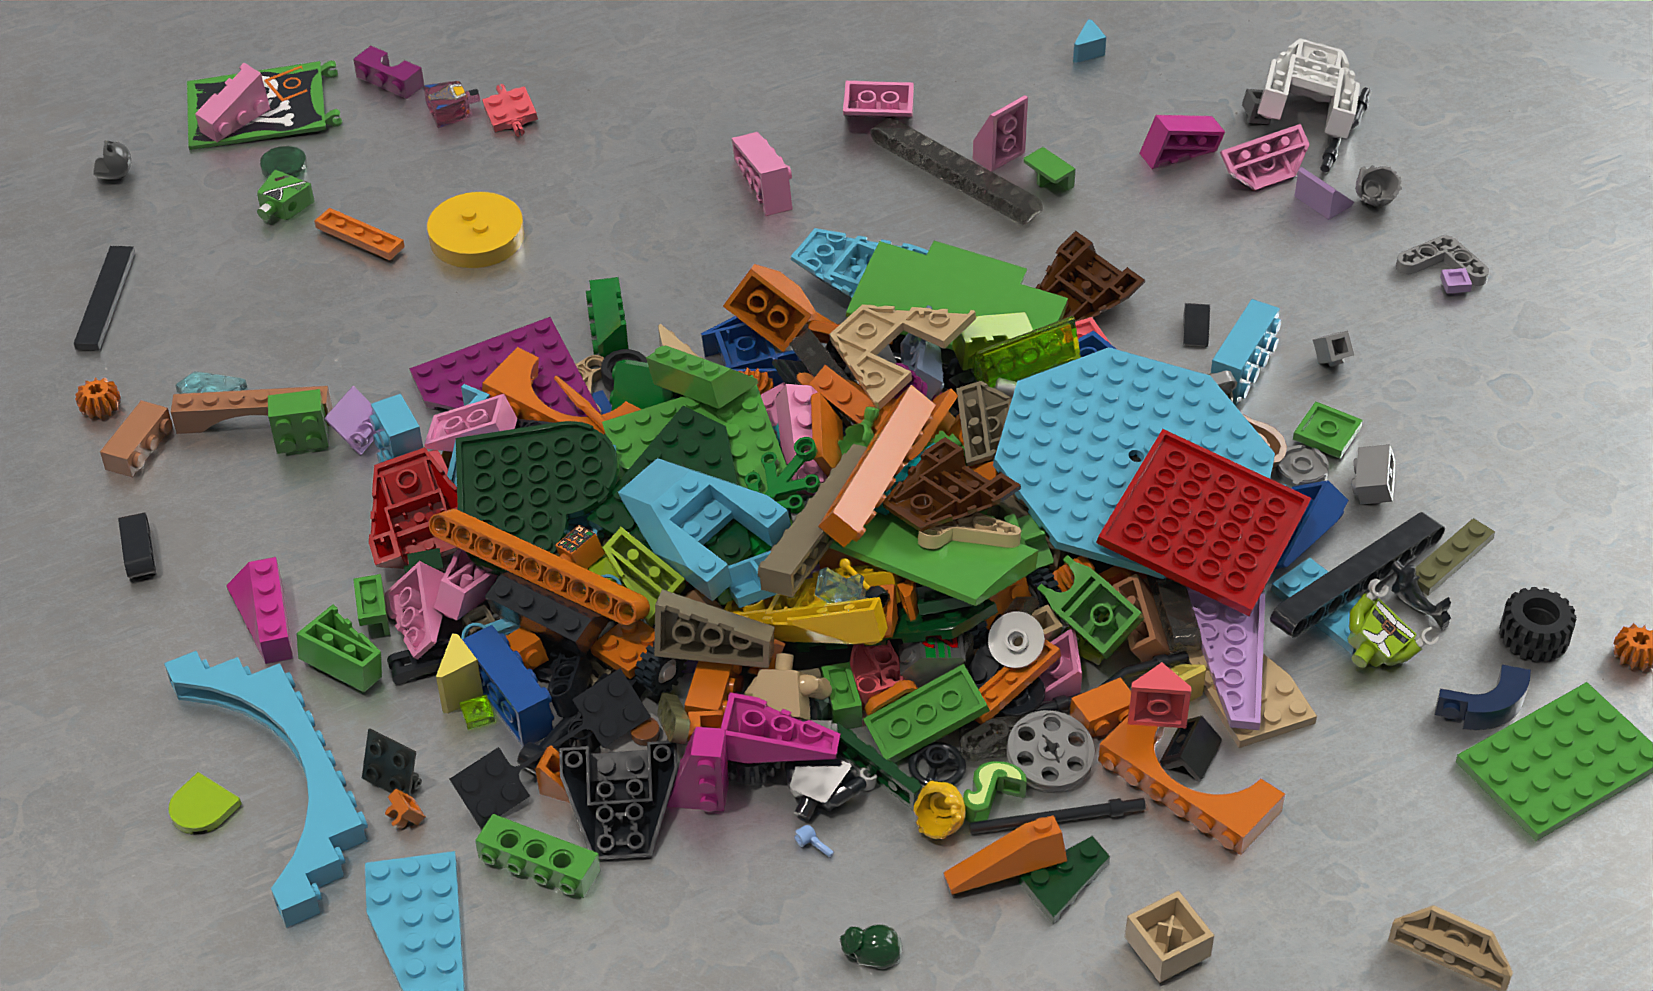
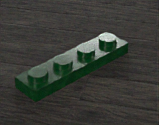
[836,722,922,810]

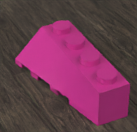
[226,557,293,664]

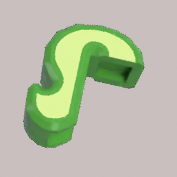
[963,761,1026,822]

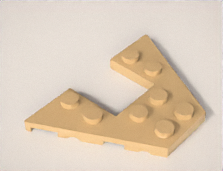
[830,305,976,409]

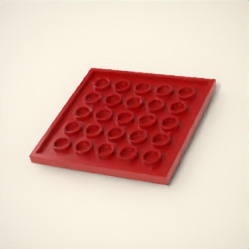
[1096,429,1311,617]

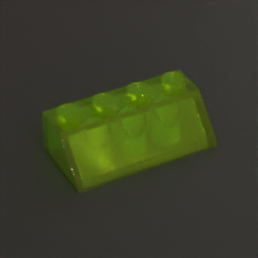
[971,316,1081,388]

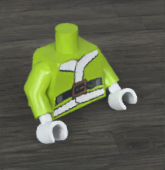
[1347,579,1439,668]

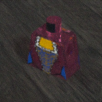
[423,81,480,128]

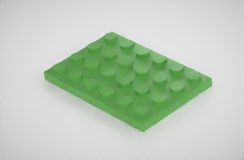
[1455,682,1653,841]

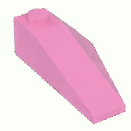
[385,561,445,659]

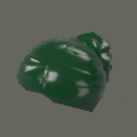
[840,924,902,970]

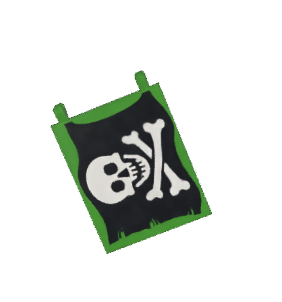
[187,61,342,150]

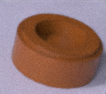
[630,717,660,746]

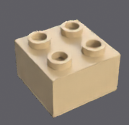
[1125,890,1214,983]

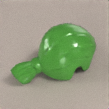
[838,407,880,455]

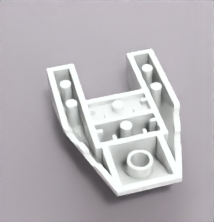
[1258,38,1360,139]

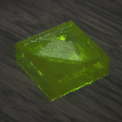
[459,695,495,729]

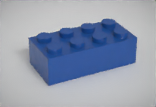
[462,625,555,747]

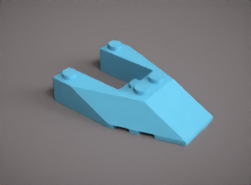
[618,458,791,601]

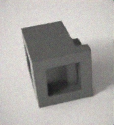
[1242,89,1271,124]

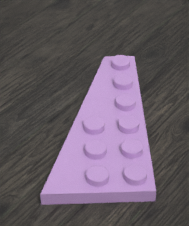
[1181,585,1265,730]

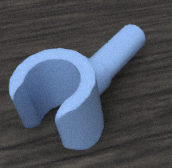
[794,825,834,858]

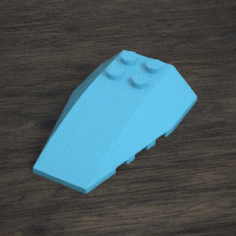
[791,228,929,298]

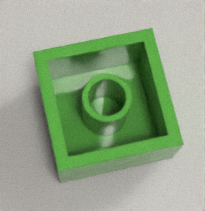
[268,389,329,454]

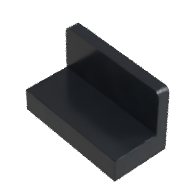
[1160,715,1222,780]

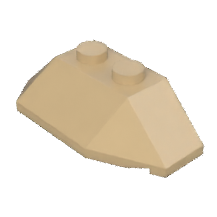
[1388,905,1513,991]

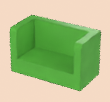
[821,662,862,729]

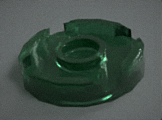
[260,146,307,178]

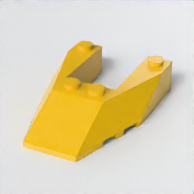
[723,564,904,645]

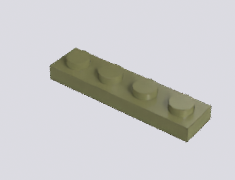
[1416,518,1495,596]

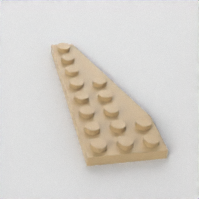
[1143,576,1317,748]

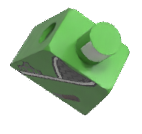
[257,170,314,220]

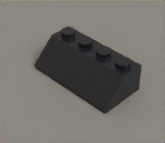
[485,572,611,658]

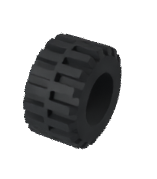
[1499,587,1577,662]

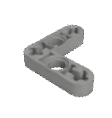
[1396,235,1489,286]

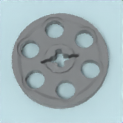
[1006,710,1095,792]

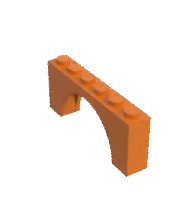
[482,347,642,435]
[1098,717,1285,855]

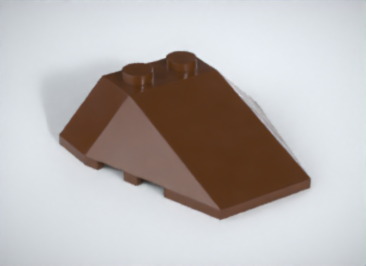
[1036,231,1145,326]
[882,437,1021,532]

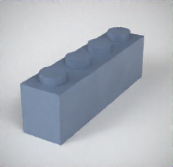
[900,305,944,401]

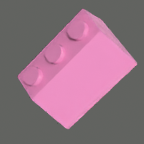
[843,81,914,119]

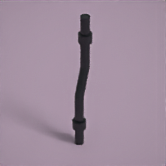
[1320,87,1371,173]
[1033,651,1189,713]

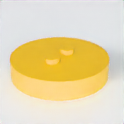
[427,192,524,268]

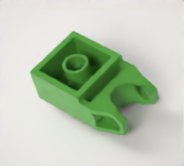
[1037,555,1145,660]

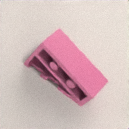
[434,548,498,620]

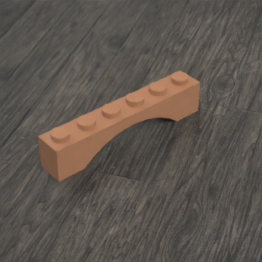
[171,386,332,434]

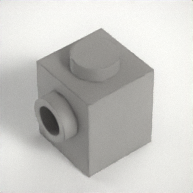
[1312,331,1354,367]

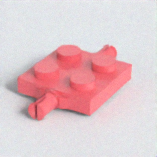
[482,84,538,137]

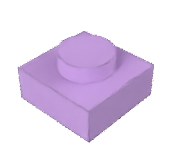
[1440,268,1472,293]

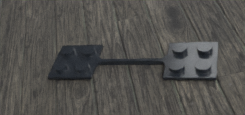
[449,668,651,829]

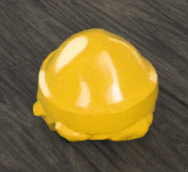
[913,781,965,839]

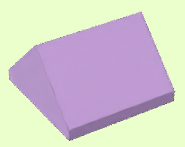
[1294,167,1354,220]

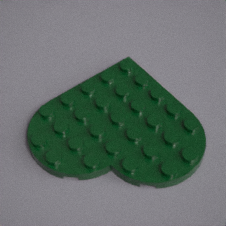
[455,421,619,576]

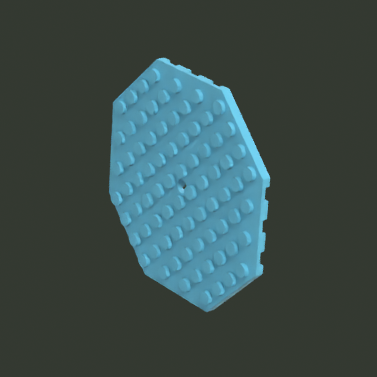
[993,347,1275,579]

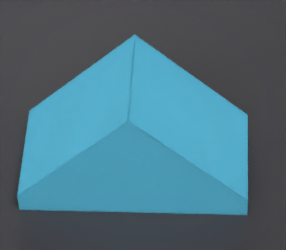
[1073,19,1107,63]

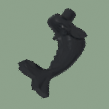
[1391,561,1451,630]

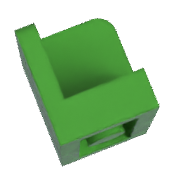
[1023,147,1076,191]
[1004,514,1054,569]
[353,574,390,636]

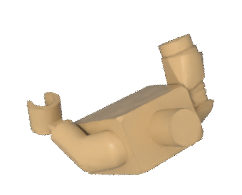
[744,653,832,721]

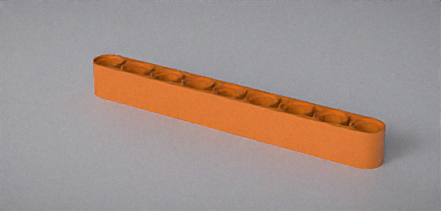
[429,509,650,625]

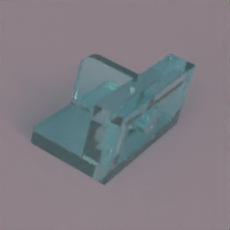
[815,567,868,603]

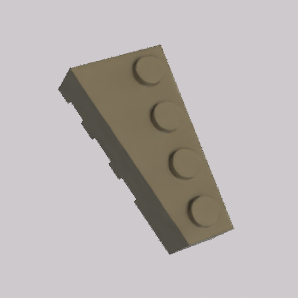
[654,590,775,668]

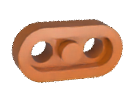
[864,680,918,716]

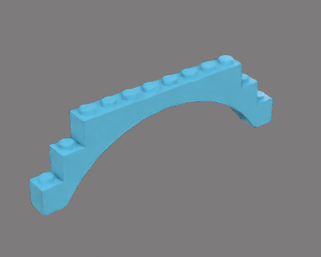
[164,651,368,928]

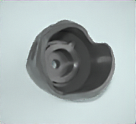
[93,140,131,180]

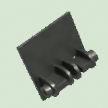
[361,728,422,795]

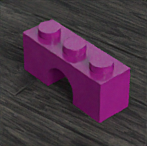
[353,46,424,99]

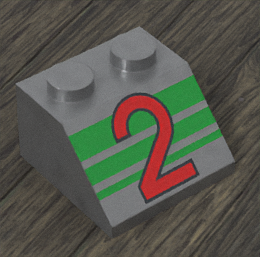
[898,634,966,688]

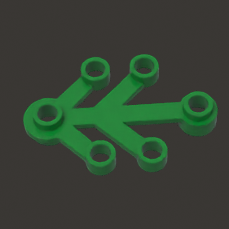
[744,437,821,514]

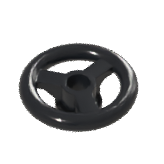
[908,742,966,787]

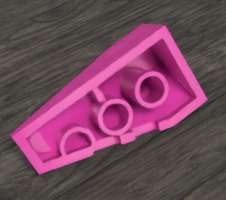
[721,693,840,763]

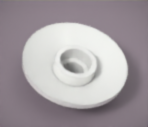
[988,612,1045,668]

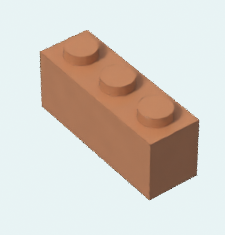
[100,400,173,477]
[1113,573,1170,662]

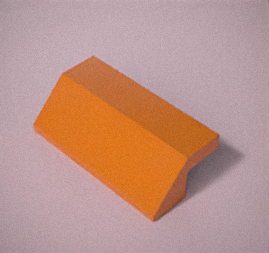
[906,388,958,462]

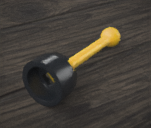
[839,559,890,608]

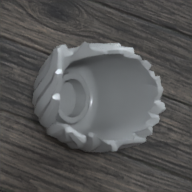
[1355,165,1402,207]

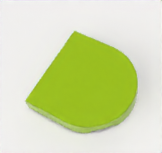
[168,772,242,834]

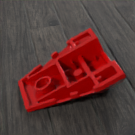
[368,447,458,569]

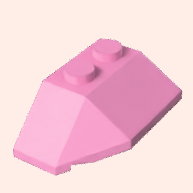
[1220,124,1310,191]

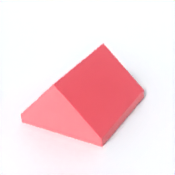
[1128,663,1191,728]

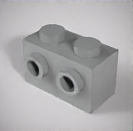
[1352,444,1396,504]

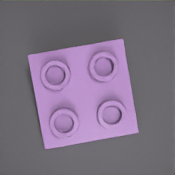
[324,386,376,455]

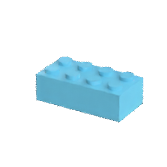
[1211,299,1282,406]

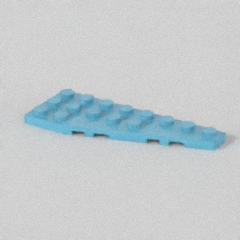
[365,851,465,991]

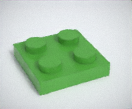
[1293,401,1363,459]

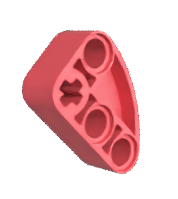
[850,640,907,711]

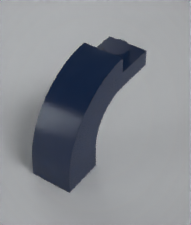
[1435,665,1531,730]

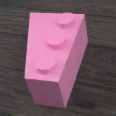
[195,63,270,142]

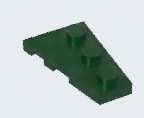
[1018,836,1110,924]

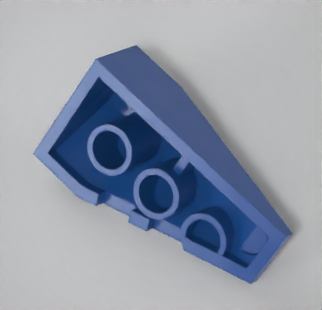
[1275,480,1349,569]

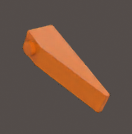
[943,815,1067,895]

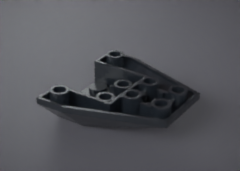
[559,741,678,861]

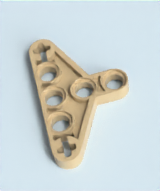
[918,513,1021,549]

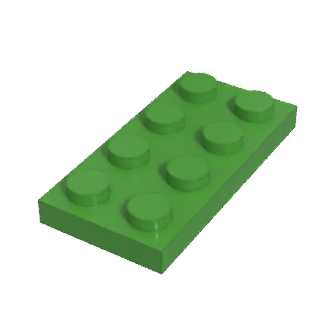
[863,664,990,763]

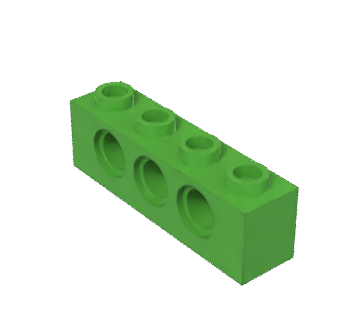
[475,814,601,898]

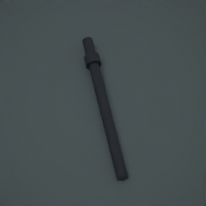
[969,798,1146,834]

